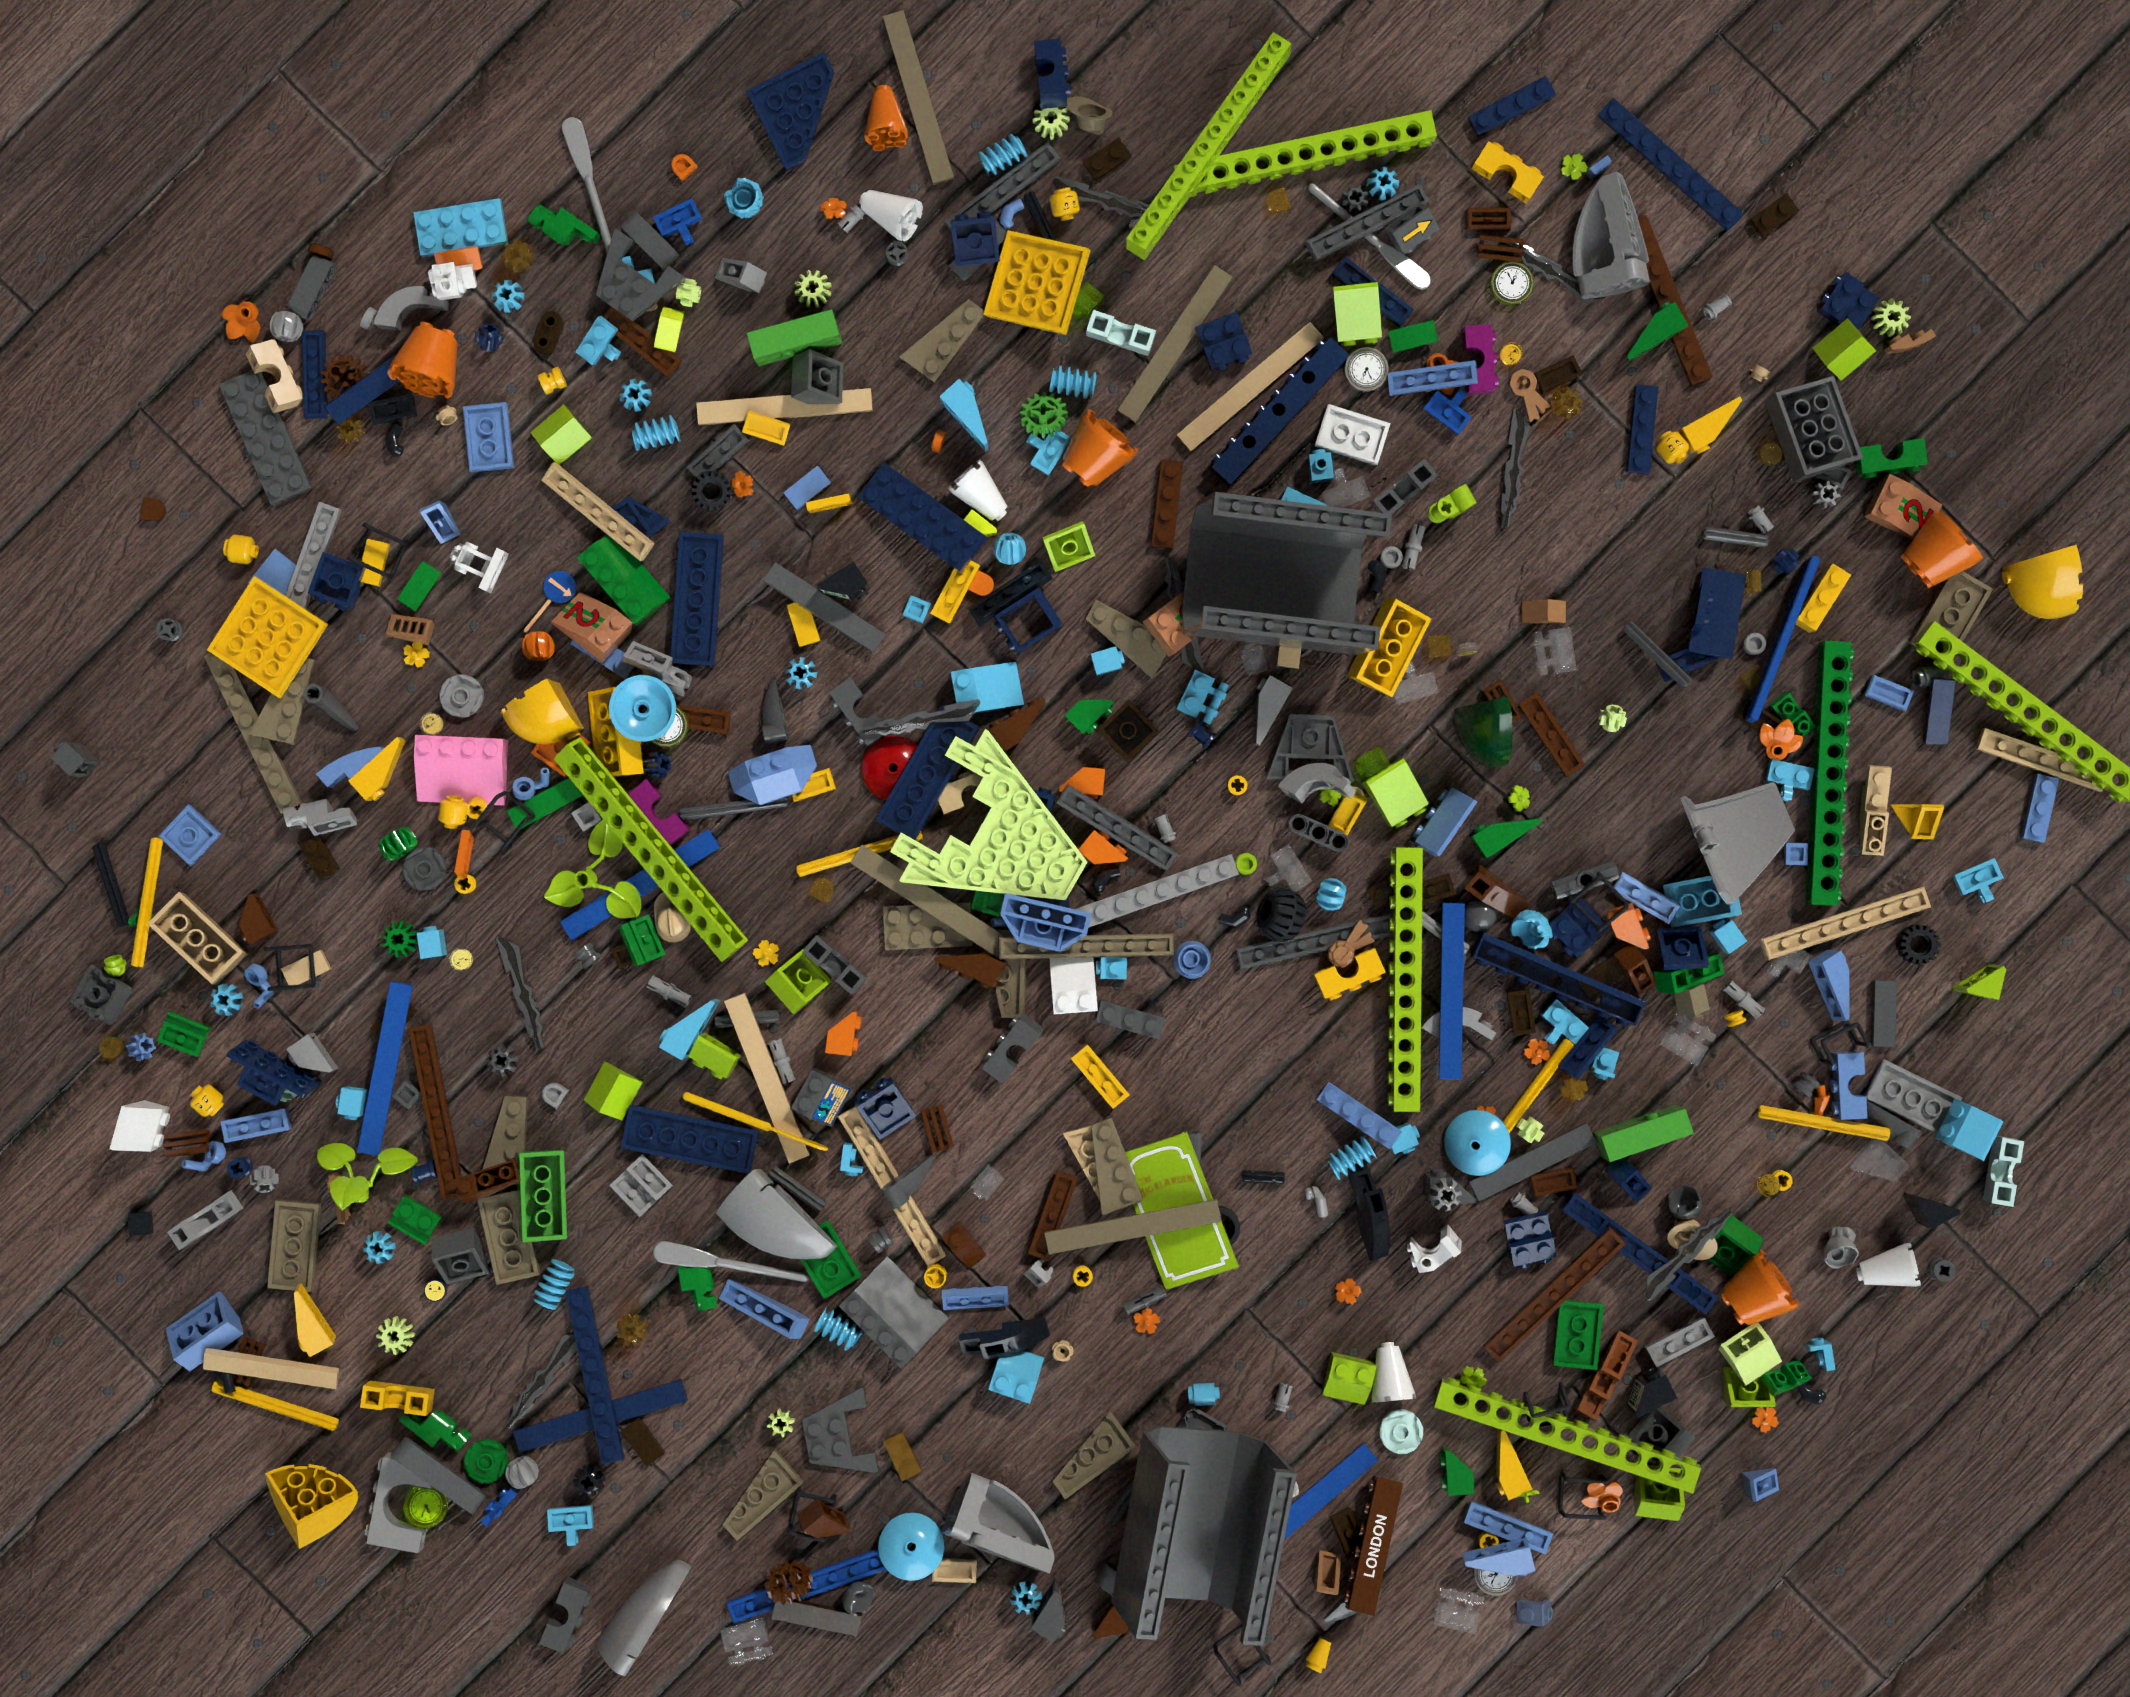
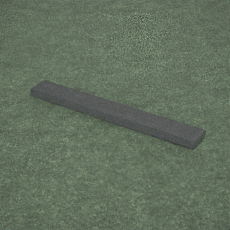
[1235,910,1410,970]

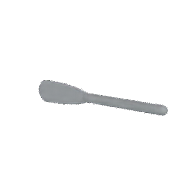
[561,117,611,253]
[1308,183,1431,290]
[653,1241,809,1282]

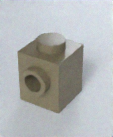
[1674,984,1710,1019]

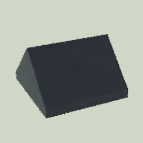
[1903,1192,1961,1229]

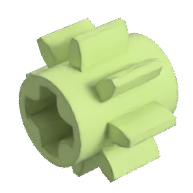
[676,278,701,307]
[1598,705,1627,732]
[1516,1116,1545,1143]
[767,1408,795,1437]

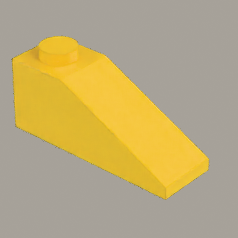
[1677,397,1742,455]
[348,737,405,801]
[294,1283,336,1357]
[1496,1428,1532,1500]

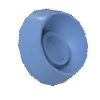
[1173,941,1211,979]

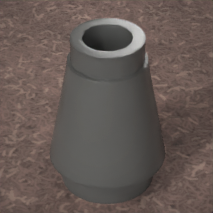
[1911,666,1947,688]

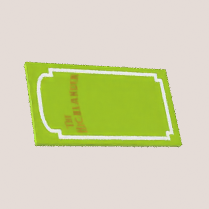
[1125,1132,1239,1290]

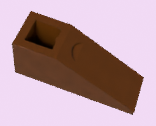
[988,697,1046,752]
[1465,864,1531,919]
[934,953,1007,989]
[453,1159,521,1203]

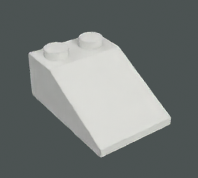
[1050,957,1098,1014]
[110,1100,170,1152]

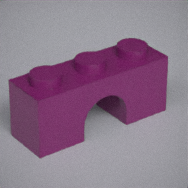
[1462,324,1499,395]
[628,779,691,847]

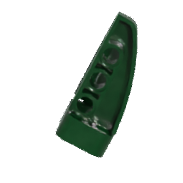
[1452,697,1513,768]

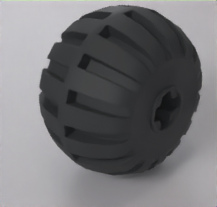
[1257,888,1306,942]

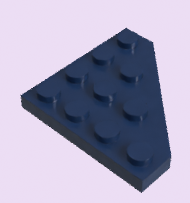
[746,52,835,171]

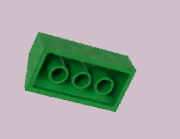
[577,535,671,626]

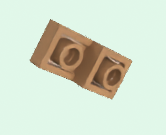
[1884,329,1936,353]

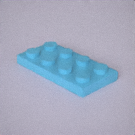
[413,198,508,257]

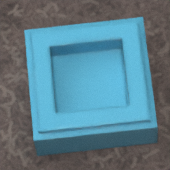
[902,595,931,624]

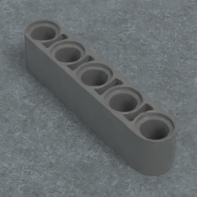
[391,1437,487,1514]

